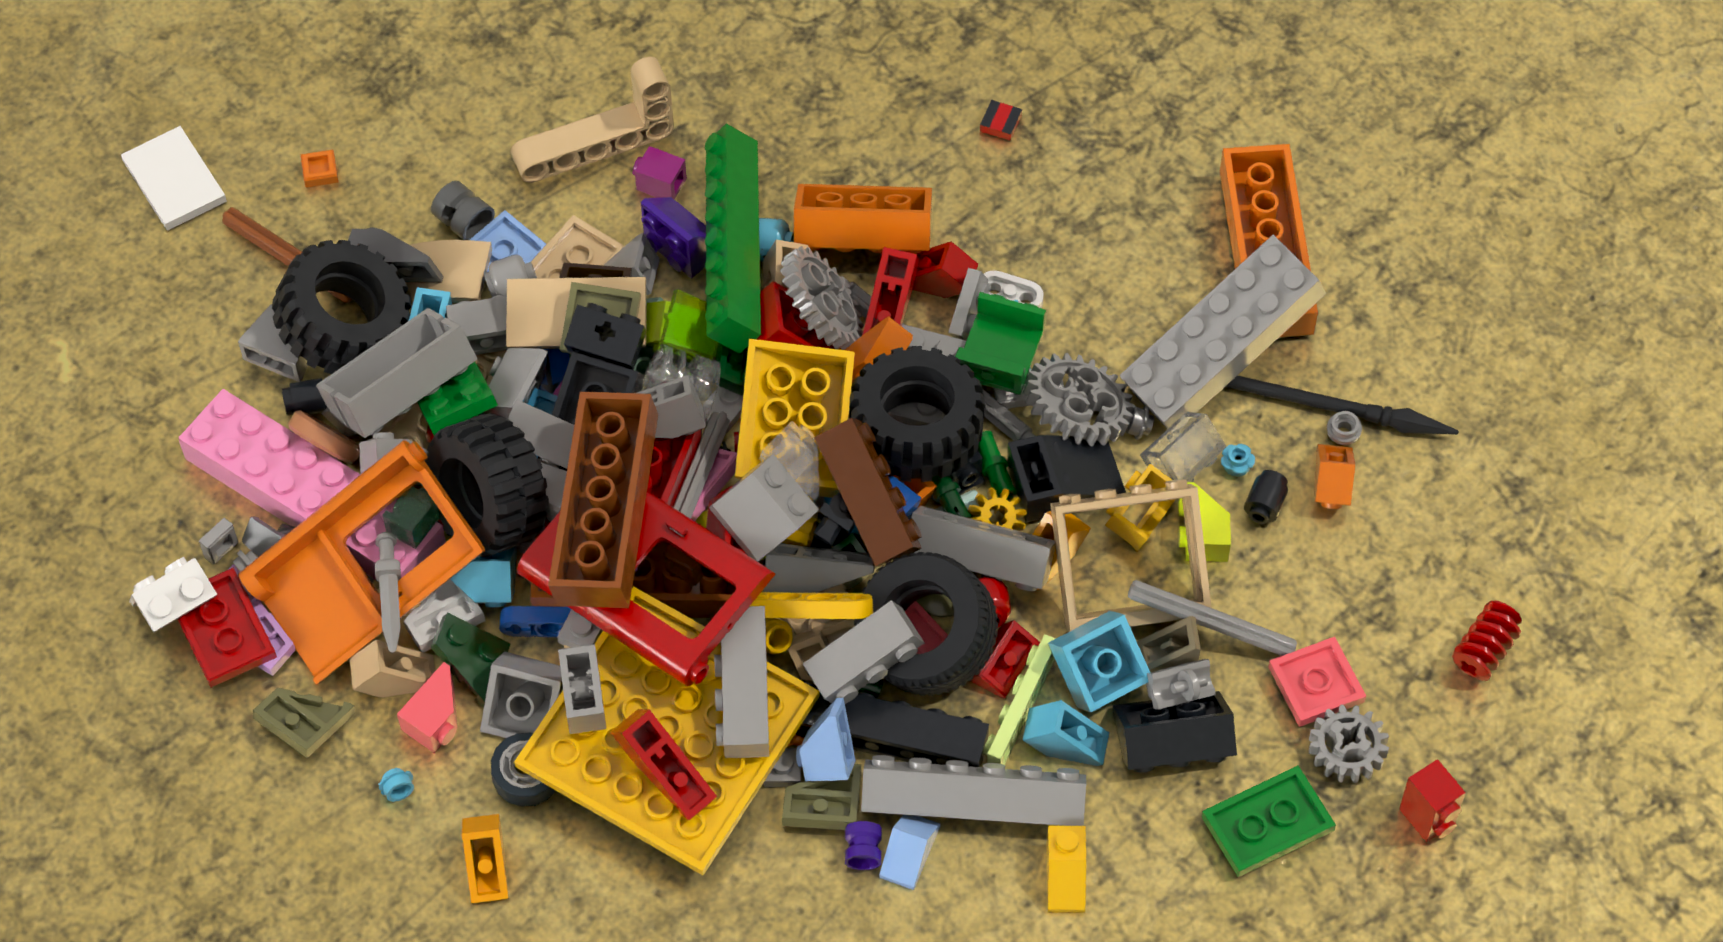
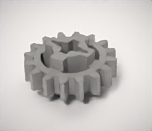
[1309,705,1389,783]

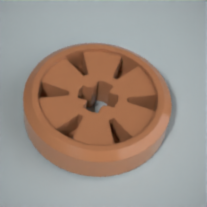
[288,410,360,464]

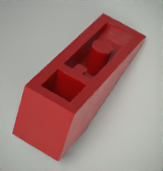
[862,247,919,335]
[610,709,717,820]

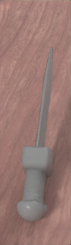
[375,532,401,653]

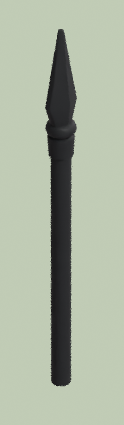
[1225,375,1459,435]

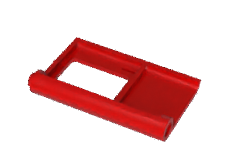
[517,491,776,687]

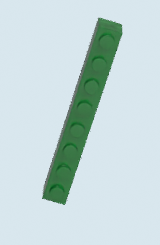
[705,123,761,354]

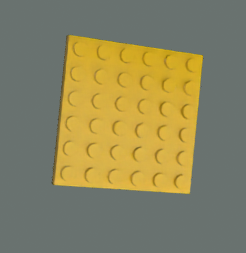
[514,586,820,875]

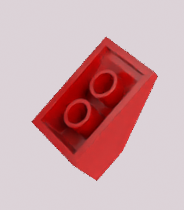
[756,281,842,350]

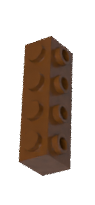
[814,418,922,567]

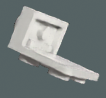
[130,557,217,632]

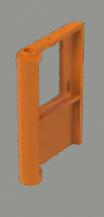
[238,440,485,685]

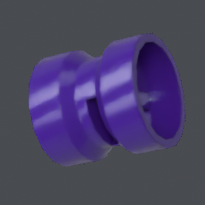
[845,821,882,870]

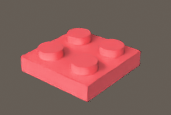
[1268,636,1366,727]

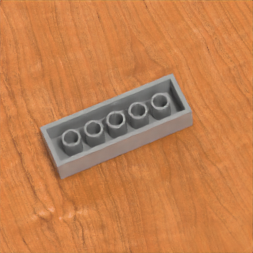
[1119,235,1326,434]

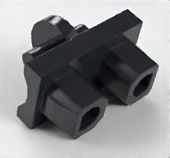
[813,493,854,549]

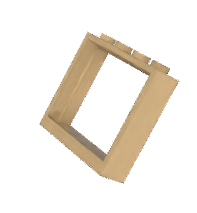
[1050,479,1212,632]

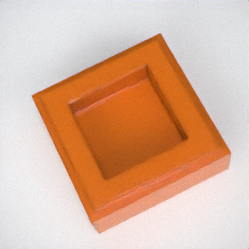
[300,149,339,188]

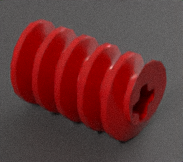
[1452,600,1522,681]

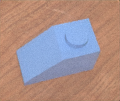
[796,698,856,781]

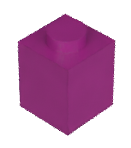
[632,146,687,200]

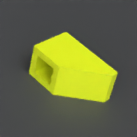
[1178,482,1231,562]

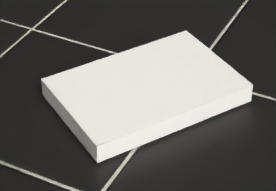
[121,126,227,231]

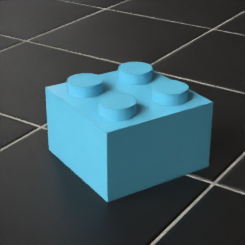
[1048,611,1150,712]

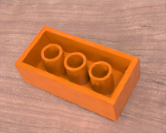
[794,184,932,254]

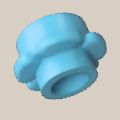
[1221,444,1255,477]
[379,768,414,802]

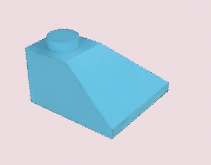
[450,546,517,607]

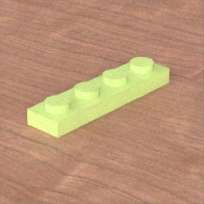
[983,634,1056,765]

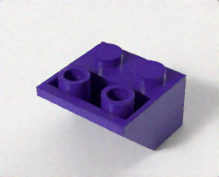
[641,197,706,279]

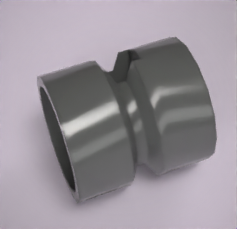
[431,181,495,240]

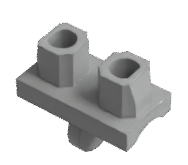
[1146,659,1216,709]

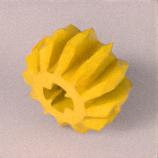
[968,488,1027,531]

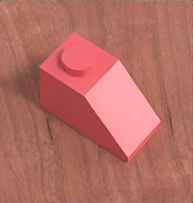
[397,662,458,753]

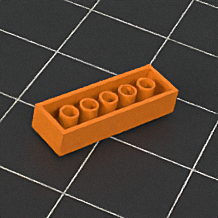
[1220,144,1318,337]

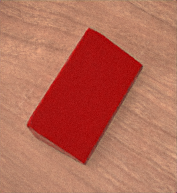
[971,620,1040,698]

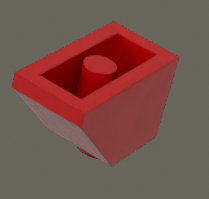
[912,241,978,298]

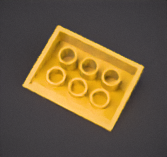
[734,339,855,498]

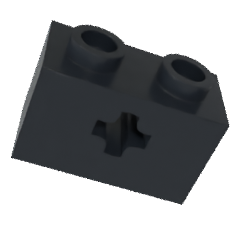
[564,303,647,370]

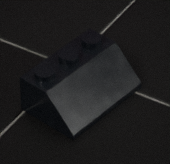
[1112,691,1237,772]

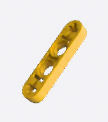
[750,592,873,619]

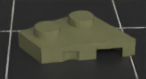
[253,688,355,758]
[782,764,861,830]

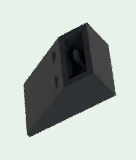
[1007,435,1126,522]

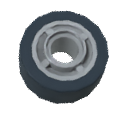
[491,732,556,807]

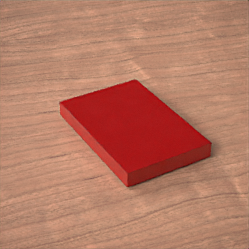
[178,567,277,688]

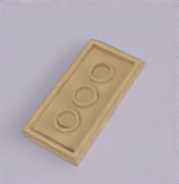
[506,277,646,349]

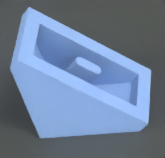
[879,815,940,890]

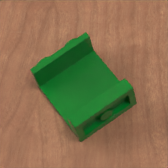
[955,292,1046,395]

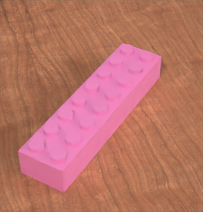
[178,389,446,596]

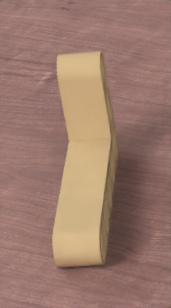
[510,57,674,183]

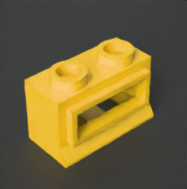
[1105,464,1176,552]

